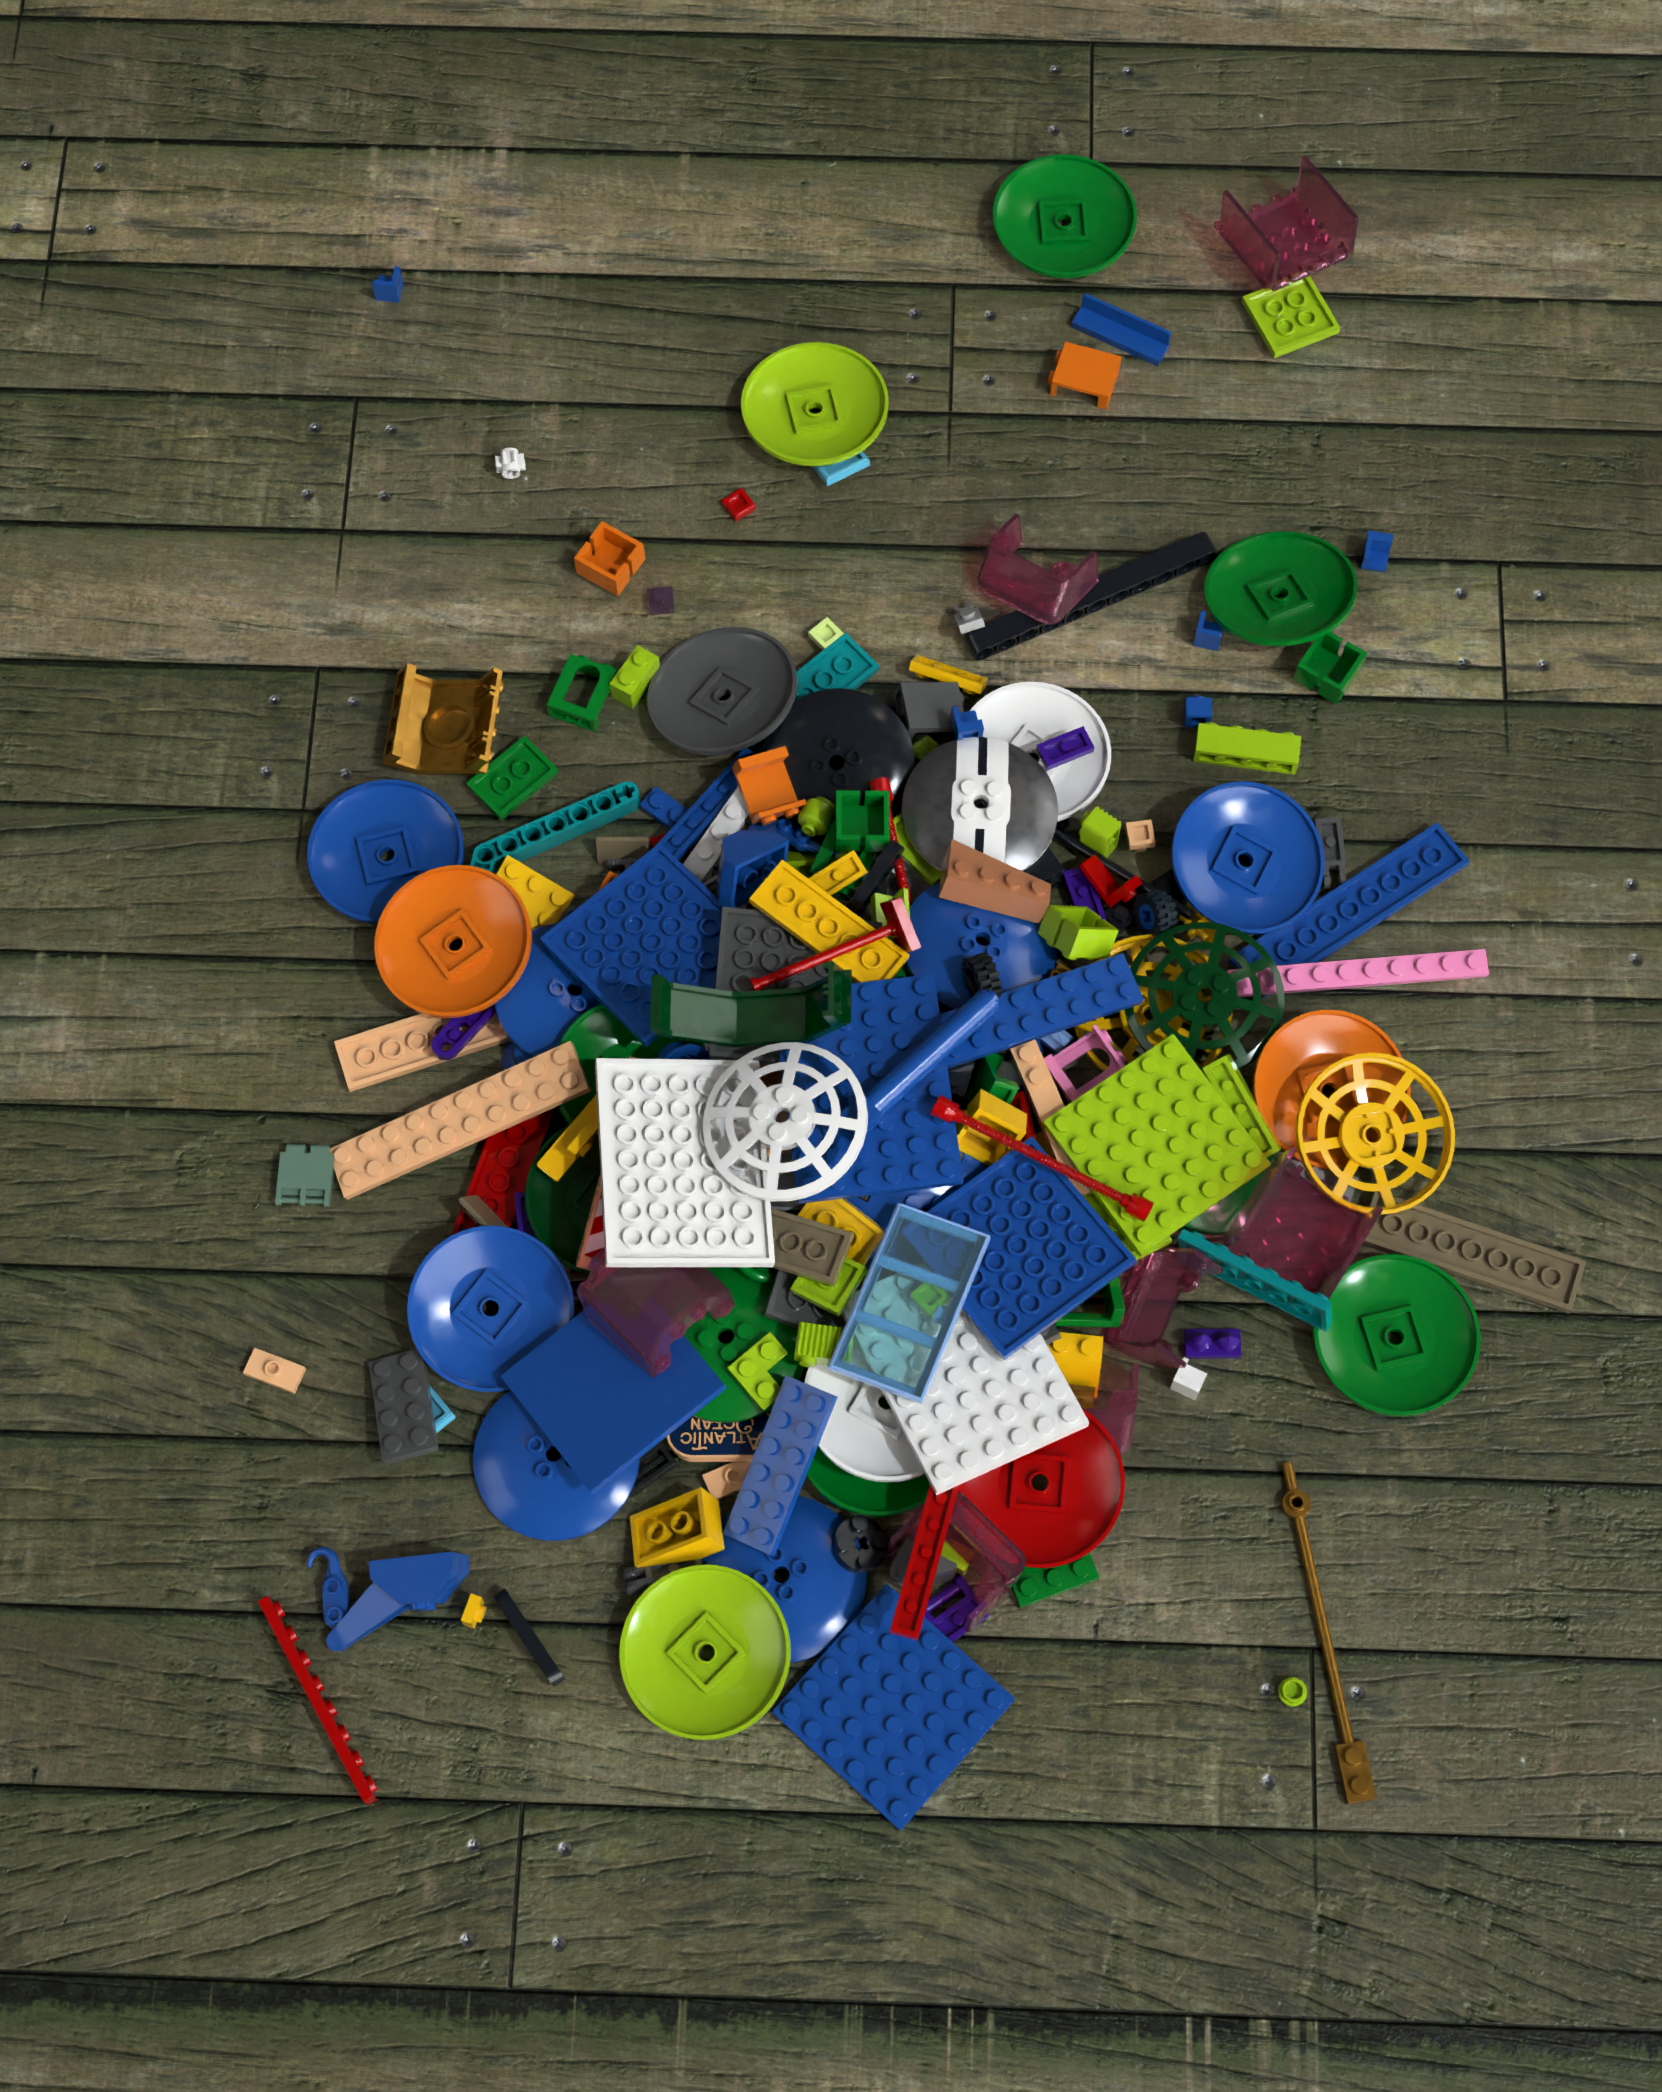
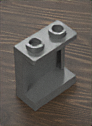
[893,682,964,740]

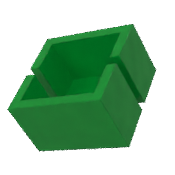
[1293,632,1367,704]
[835,790,890,852]

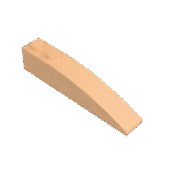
[1010,1039,1092,1196]

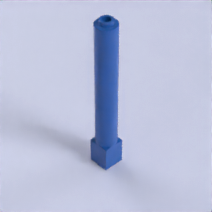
[840,989,1000,1139]

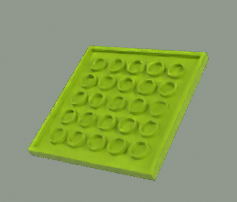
[1042,1034,1271,1257]

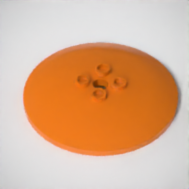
[374,865,532,1018]
[1253,1010,1411,1170]

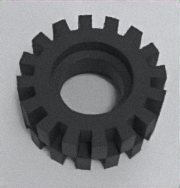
[962,952,1002,998]

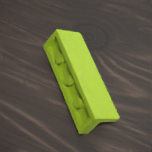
[1202,1054,1282,1158]

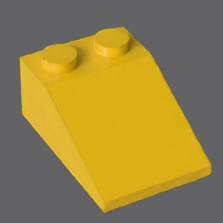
[629,1487,725,1568]

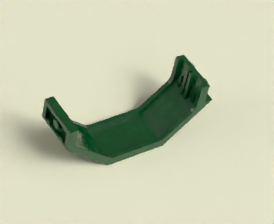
[650,962,852,1048]

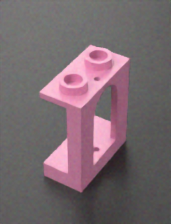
[1044,1024,1128,1104]

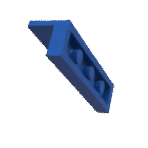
[1071,293,1171,367]

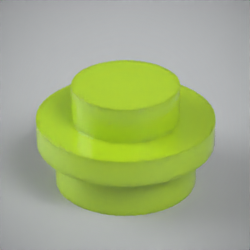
[1278,1677,1307,1707]

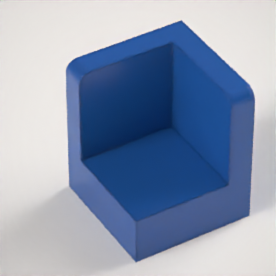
[372,266,404,303]
[1361,530,1393,572]
[1193,610,1223,651]
[950,705,984,741]

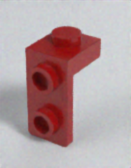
[1079,855,1142,907]

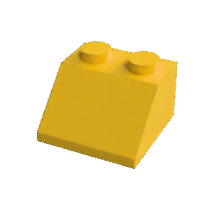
[1047,1332,1104,1399]

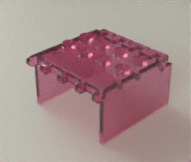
[1214,155,1359,292]
[1222,1147,1383,1299]

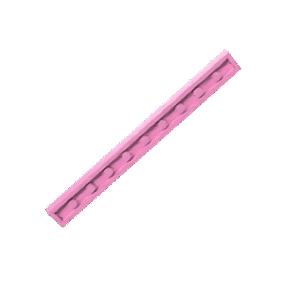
[1227,949,1489,997]

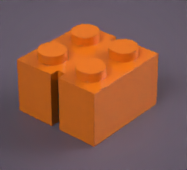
[574,521,646,596]

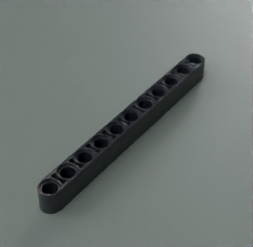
[963,532,1219,661]

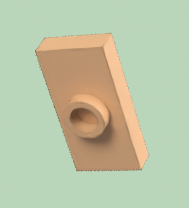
[243,1348,306,1394]
[702,1461,751,1500]

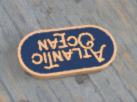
[667,1412,770,1462]

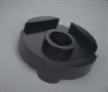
[832,1515,890,1573]

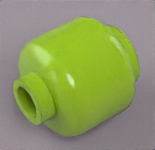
[797,797,835,837]

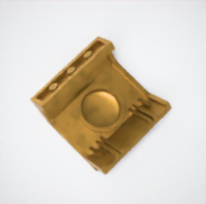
[382,663,504,775]

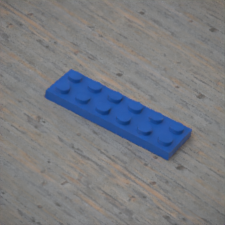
[723,1375,838,1556]

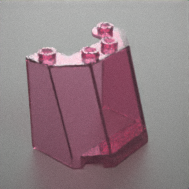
[577,1247,735,1378]

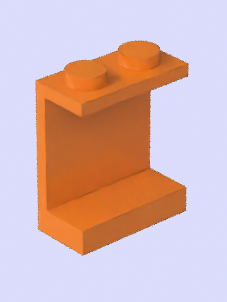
[1048,341,1122,410]
[732,746,807,826]

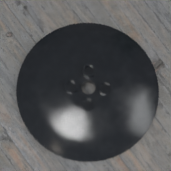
[761,688,915,841]

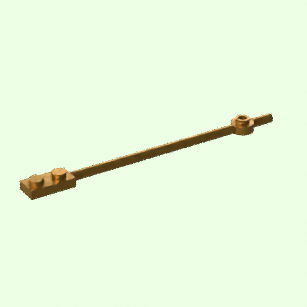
[1281,1462,1377,1805]

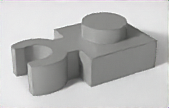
[953,601,985,634]

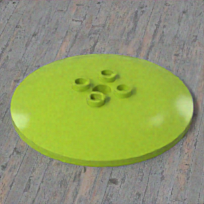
[741,342,889,466]
[619,1565,791,1740]

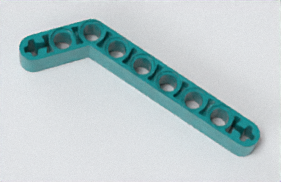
[470,781,640,874]

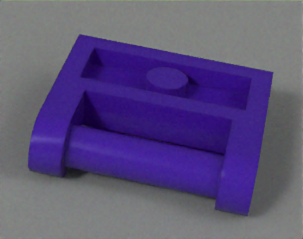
[924,1574,990,1642]

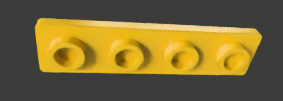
[537,1094,599,1182]

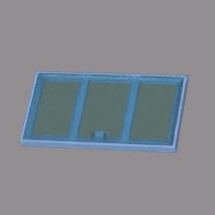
[827,1203,990,1404]

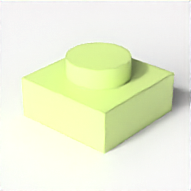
[808,617,844,651]

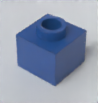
[1184,695,1212,728]

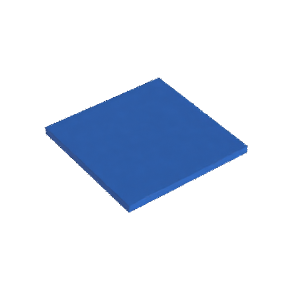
[500,1297,727,1495]

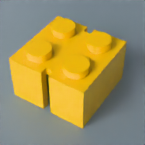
[955,1089,1027,1166]

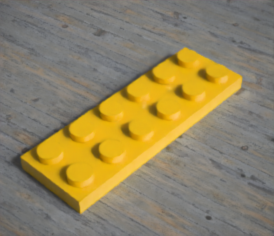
[749,860,910,983]

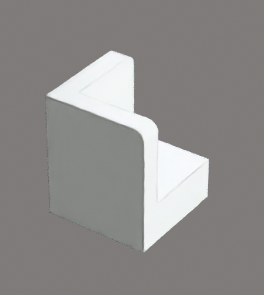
[1170,1357,1207,1400]

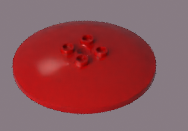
[956,1409,1125,1568]

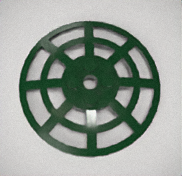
[1124,922,1285,1075]

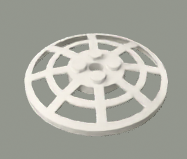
[703,1042,868,1201]

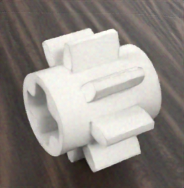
[495,448,526,479]

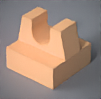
[1125,819,1156,852]

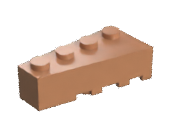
[939,839,1051,924]

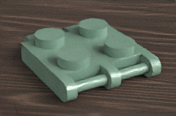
[275,1144,334,1207]

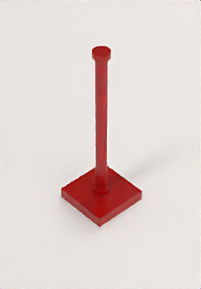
[749,897,921,991]

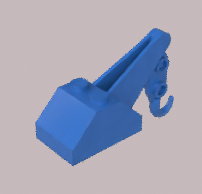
[717,818,841,908]
[307,1547,470,1651]

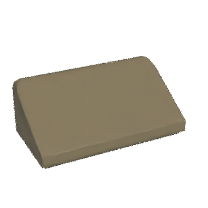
[596,837,650,865]
[459,1195,508,1227]

